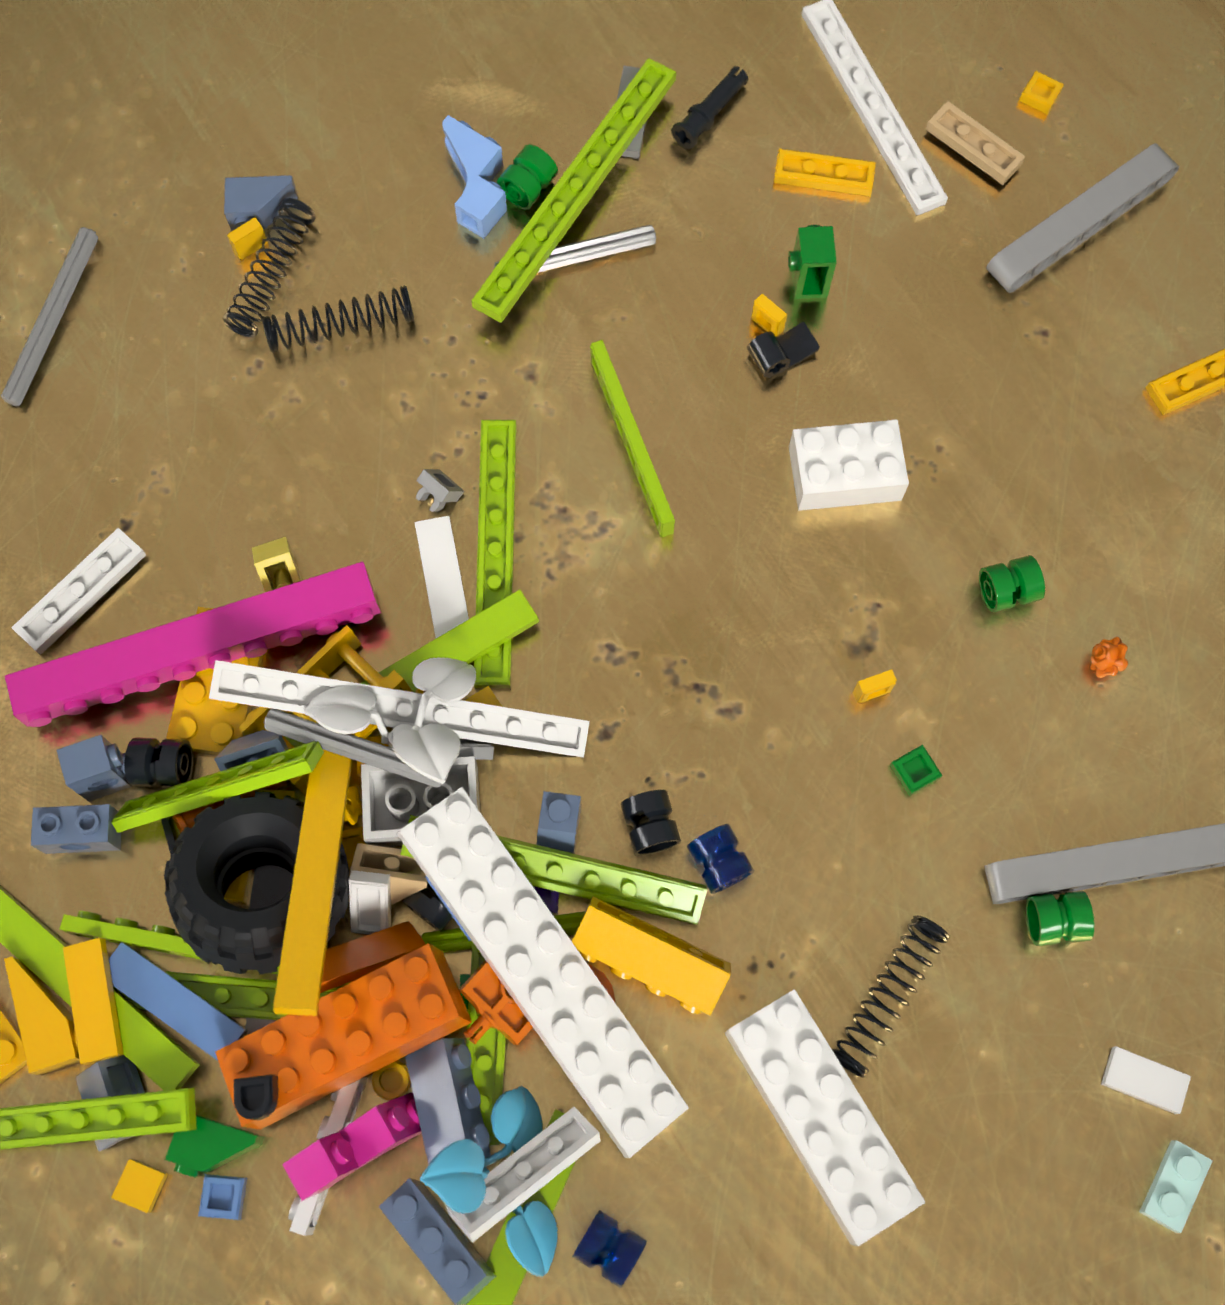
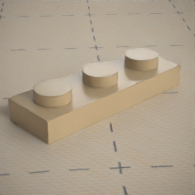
[926,101,1026,185]

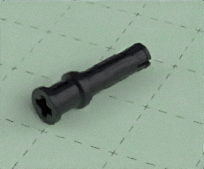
[671,66,748,149]

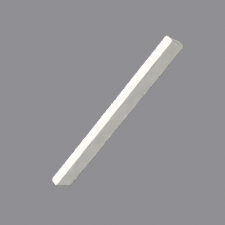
[802,0,948,216]

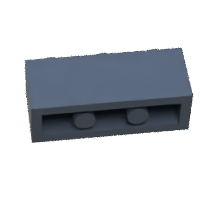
[405,1038,491,1165]
[379,1178,496,1305]

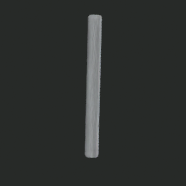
[1,227,98,406]

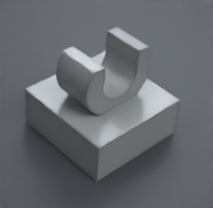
[416,469,464,512]

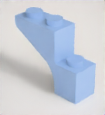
[442,115,507,239]

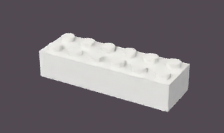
[725,989,926,1247]

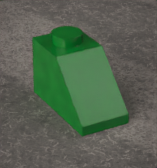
[165,1115,265,1178]

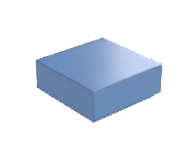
[198,1174,247,1220]

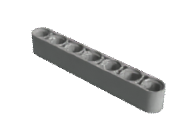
[986,143,1179,293]
[984,823,1225,904]

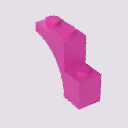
[282,1092,422,1201]

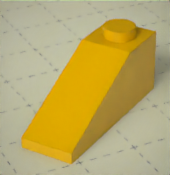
[4,956,80,1075]

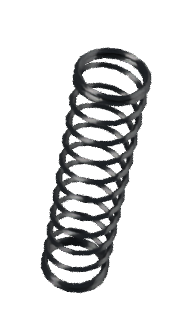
[222,198,316,338]
[262,285,414,353]
[832,915,950,1078]

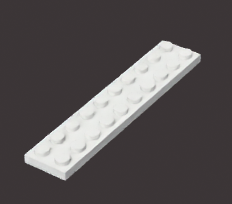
[396,787,689,1158]

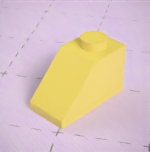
[252,536,302,592]

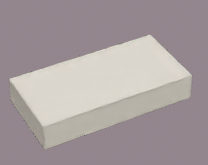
[349,870,391,935]
[1101,1047,1191,1114]

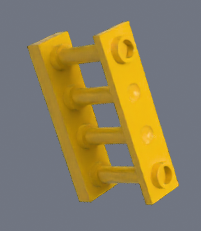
[238,625,413,796]

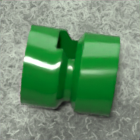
[497,144,558,210]
[979,555,1045,613]
[1026,891,1095,946]

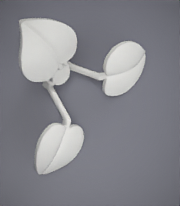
[305,657,476,784]

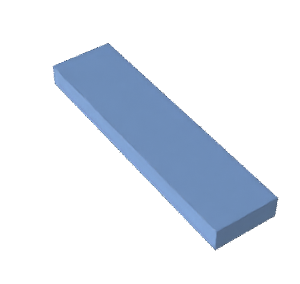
[109,942,248,1061]

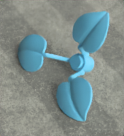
[420,1086,558,1277]

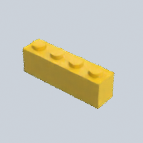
[572,896,731,1015]

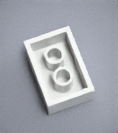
[789,420,909,511]
[361,756,480,847]

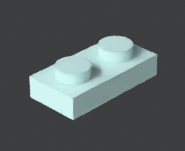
[1139,1140,1213,1233]

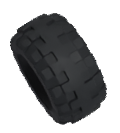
[164,792,349,974]

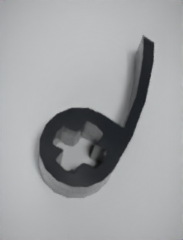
[747,322,820,378]

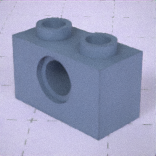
[56,735,132,802]
[31,804,121,854]

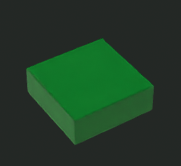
[890,745,943,796]

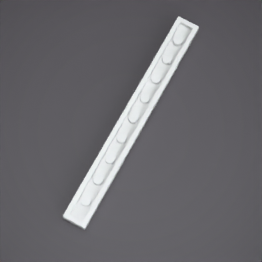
[209,660,590,758]

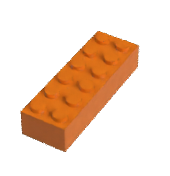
[215,943,472,1130]

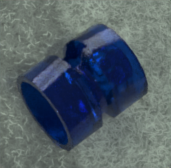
[687,824,754,894]
[572,1210,648,1288]

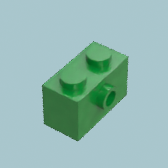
[788,225,837,299]

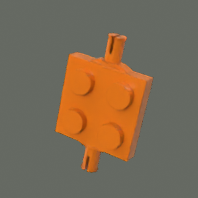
[459,960,533,1045]

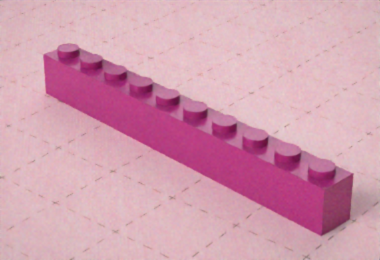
[4,561,381,727]

